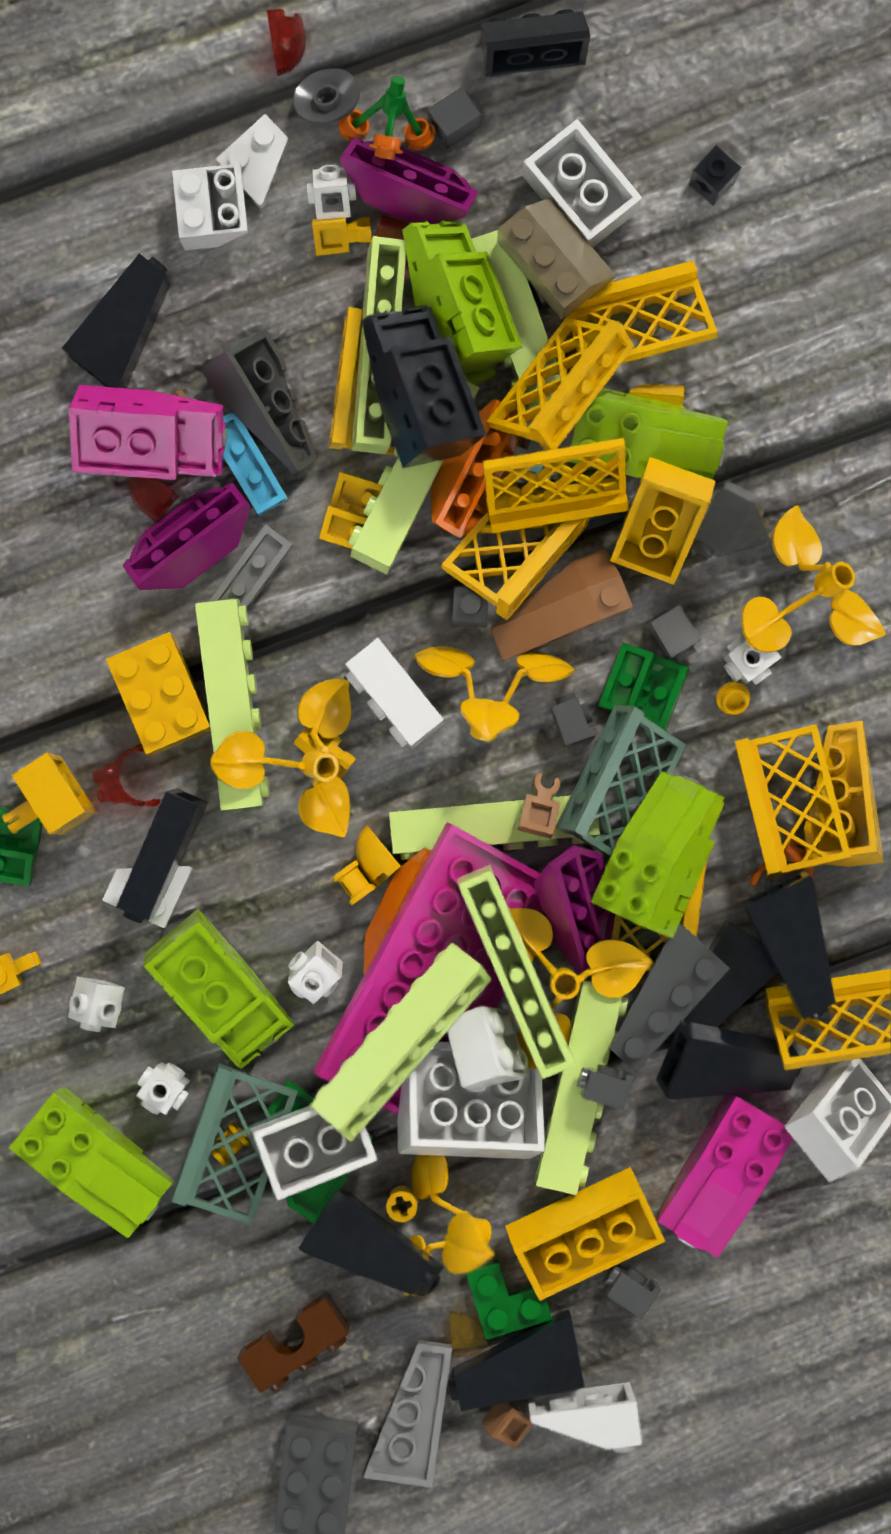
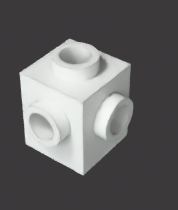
[307,165,356,220]
[723,635,782,685]
[288,940,343,1004]
[68,977,125,1032]
[136,1062,190,1115]

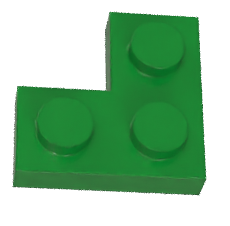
[466,1260,552,1340]

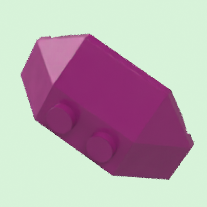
[340,138,478,224]
[123,483,251,590]
[533,845,615,974]

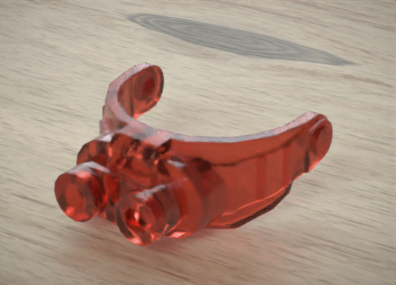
[92,744,161,807]

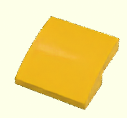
[319,471,383,549]

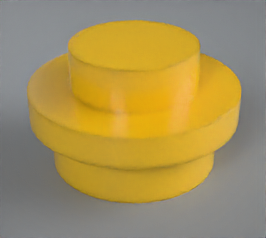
[716,681,750,715]

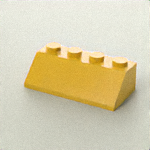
[505,1167,666,1301]

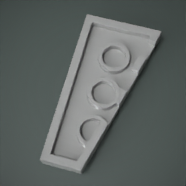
[363,1340,452,1488]

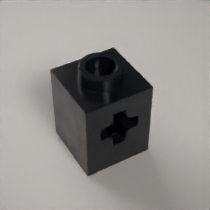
[688,145,742,206]

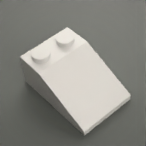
[528,1382,642,1452]

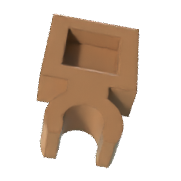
[517,773,560,839]

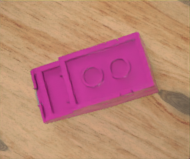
[69,385,228,480]
[656,1094,793,1258]

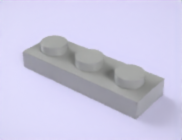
[208,524,294,610]

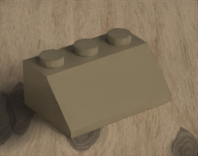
[497,197,616,320]

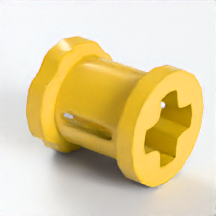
[332,860,376,905]
[210,1121,252,1166]
[386,1185,418,1223]

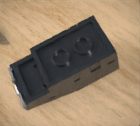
[361,305,487,469]

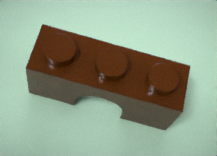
[237,1292,350,1393]

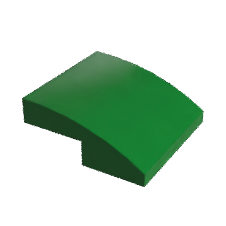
[598,642,690,731]
[0,807,43,887]

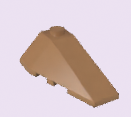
[491,548,633,661]

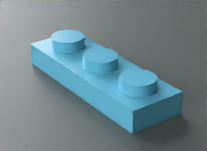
[223,412,288,516]

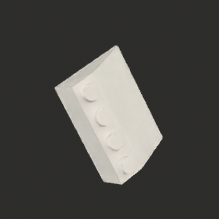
[397,1042,545,1159]

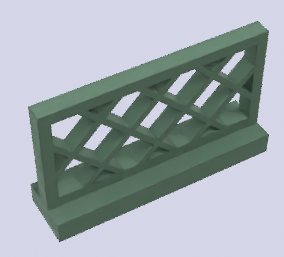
[556,705,686,857]
[172,1062,298,1225]

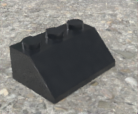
[481,9,590,77]

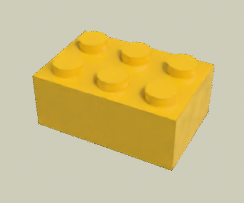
[610,457,715,585]
[106,632,211,756]

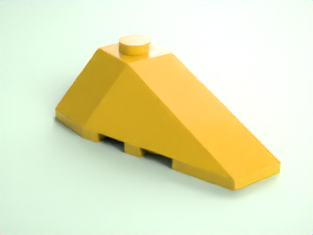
[804,721,884,867]

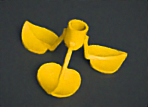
[741,505,886,653]
[413,646,575,742]
[210,679,351,837]
[509,908,651,1069]
[403,1155,493,1296]

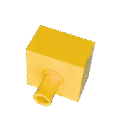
[2,752,98,835]

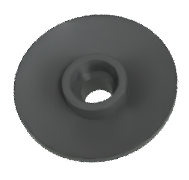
[293,68,360,125]

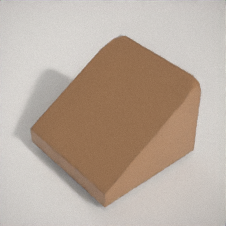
[482,1402,533,1449]

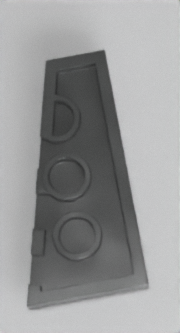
[609,923,730,1072]

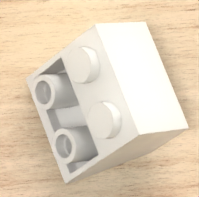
[172,163,248,251]
[447,1006,528,1088]

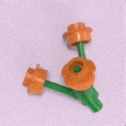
[338,76,436,160]

